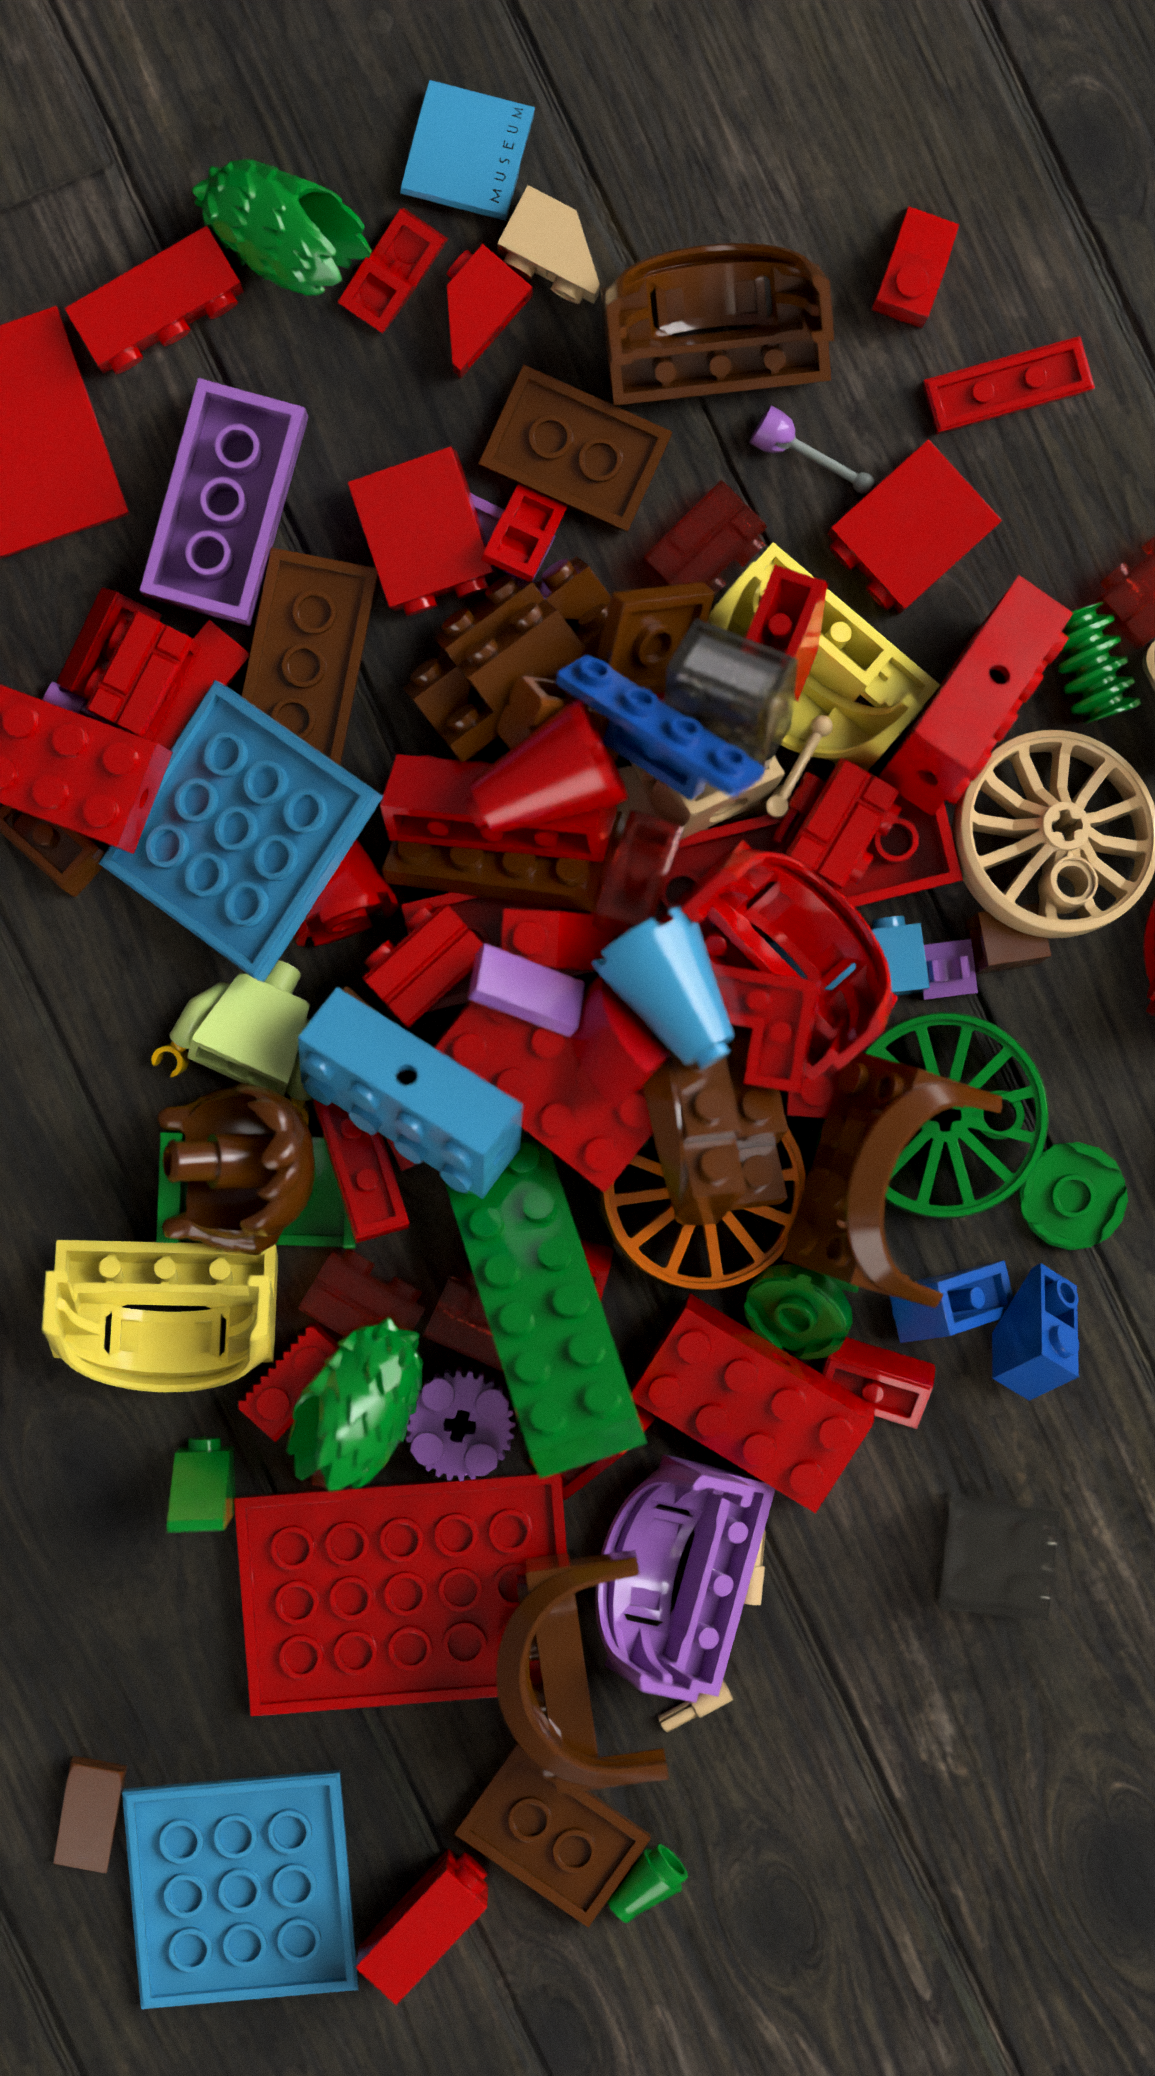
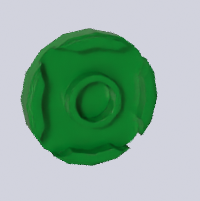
[1018,1141,1128,1250]
[744,1264,852,1360]

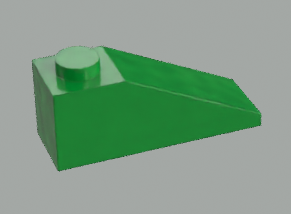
[167,1437,236,1532]

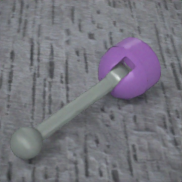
[749,405,874,494]

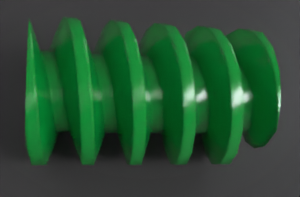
[1057,602,1141,724]

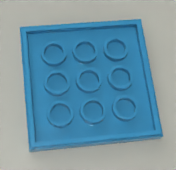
[99,680,383,982]
[122,1770,359,2009]

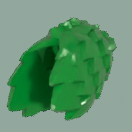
[192,159,372,296]
[286,1317,423,1492]

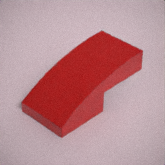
[338,208,449,333]
[481,483,568,582]

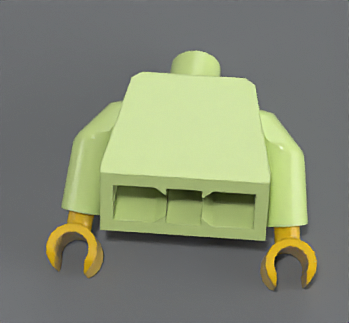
[151,960,311,1125]

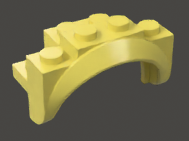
[701,542,940,771]

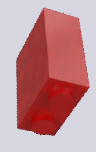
[828,439,1002,614]
[348,446,498,616]
[355,1848,488,2005]

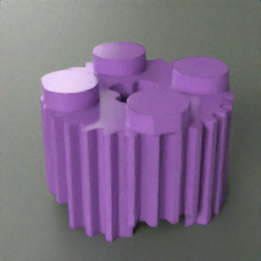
[406,1366,515,1481]

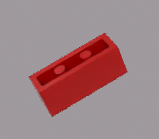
[64,226,244,374]

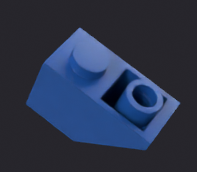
[992,1263,1079,1401]

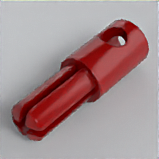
[772,772,827,848]

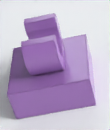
[921,939,978,1000]

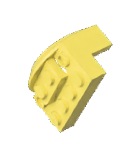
[42,1240,278,1392]

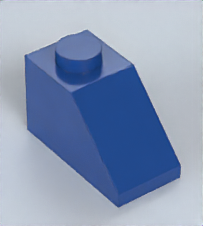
[889,1260,1013,1343]

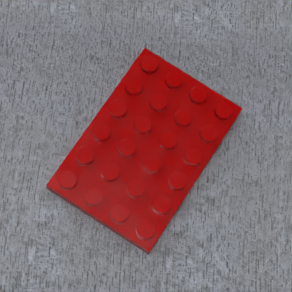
[234,1472,567,1716]

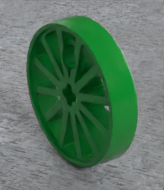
[862,1012,1049,1219]

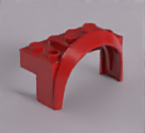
[657,840,898,1082]

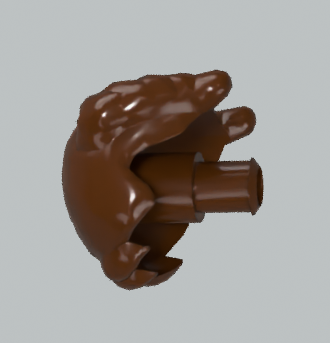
[157,1083,315,1255]

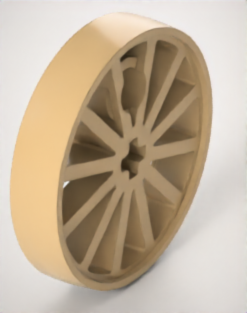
[952,730,1155,938]

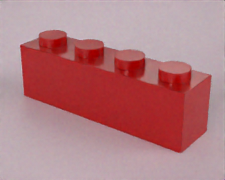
[380,754,617,862]

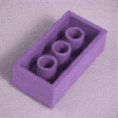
[140,378,308,627]

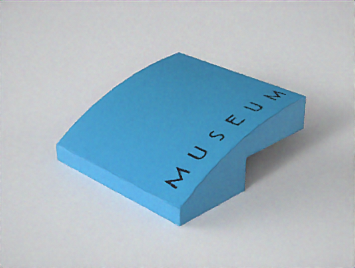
[400,80,535,221]

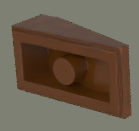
[0,805,105,897]
[53,1755,128,1874]

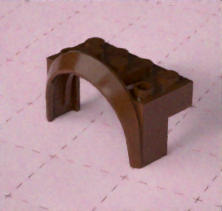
[600,243,834,406]
[783,1052,1002,1308]
[496,1550,669,1795]

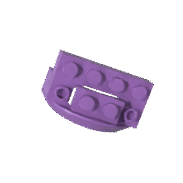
[595,1454,775,1703]

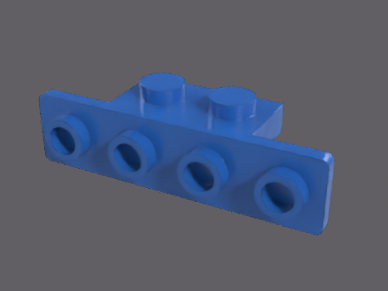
[555,655,765,801]

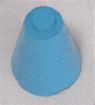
[592,906,734,1069]

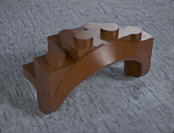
[403,556,611,763]
[643,1024,788,1225]

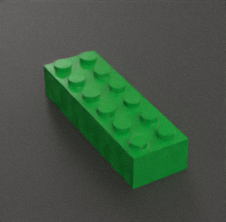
[444,1135,647,1479]

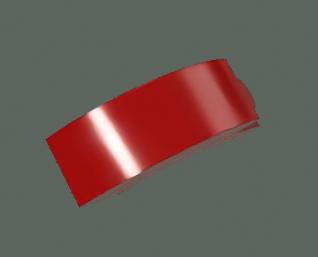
[571,975,671,1109]

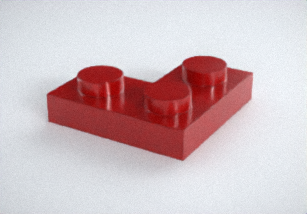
[711,963,820,1093]

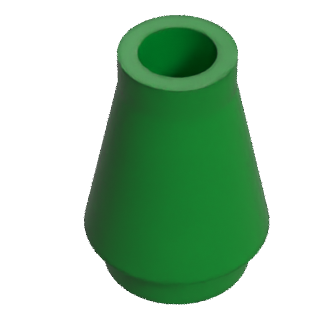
[607,1844,688,1923]

